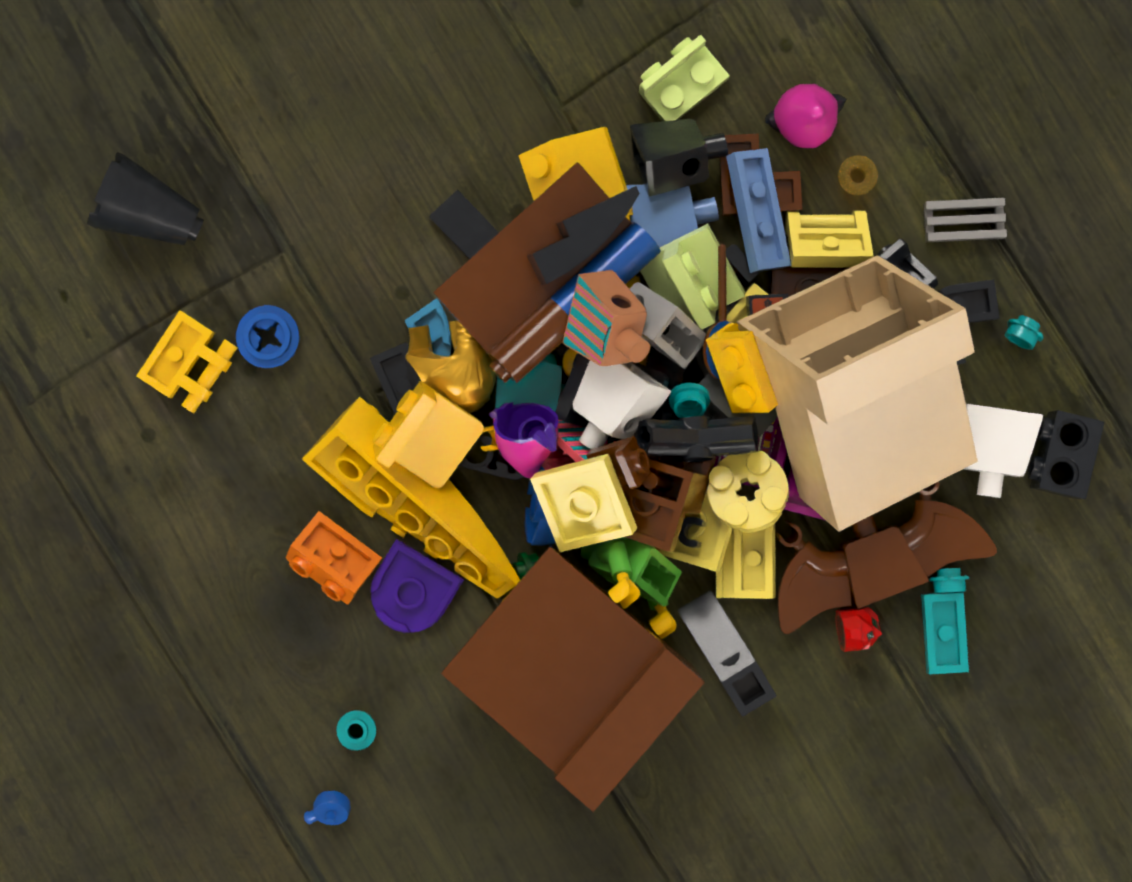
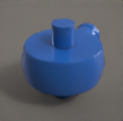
[304,791,351,825]

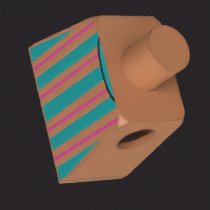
[562,270,650,366]

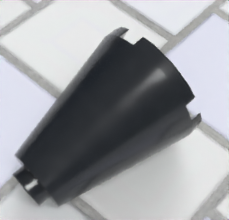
[87,152,204,245]

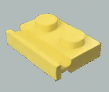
[716,523,776,599]

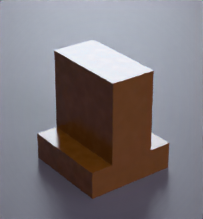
[441,545,705,812]

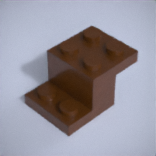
[621,456,717,552]

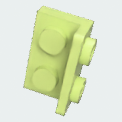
[639,35,730,121]

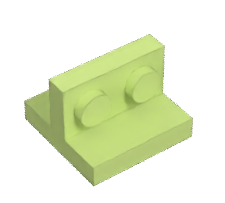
[640,224,745,330]

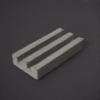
[924,198,1007,242]

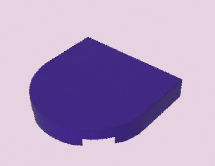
[370,539,464,633]

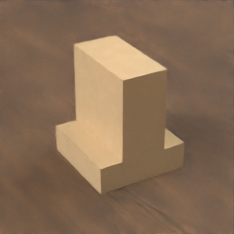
[737,255,978,531]

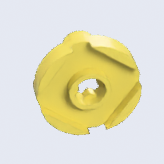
[707,450,789,533]

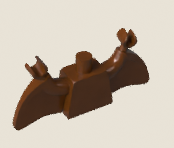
[775,481,997,634]

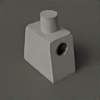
[630,282,706,369]

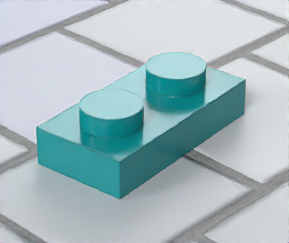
[921,592,969,674]

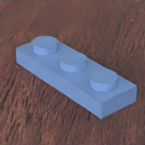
[726,148,791,273]

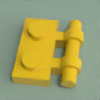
[136,310,238,413]

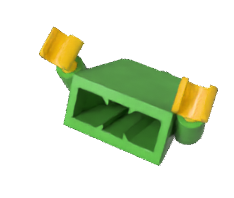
[581,537,682,639]

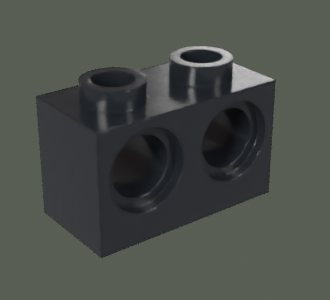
[1027,410,1104,499]

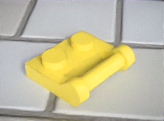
[785,211,874,268]

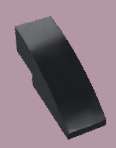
[527,186,640,285]

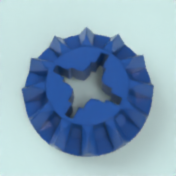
[236,305,300,369]

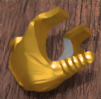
[405,320,496,413]

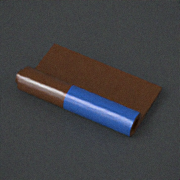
[433,162,661,384]

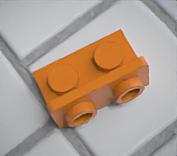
[286,511,382,605]

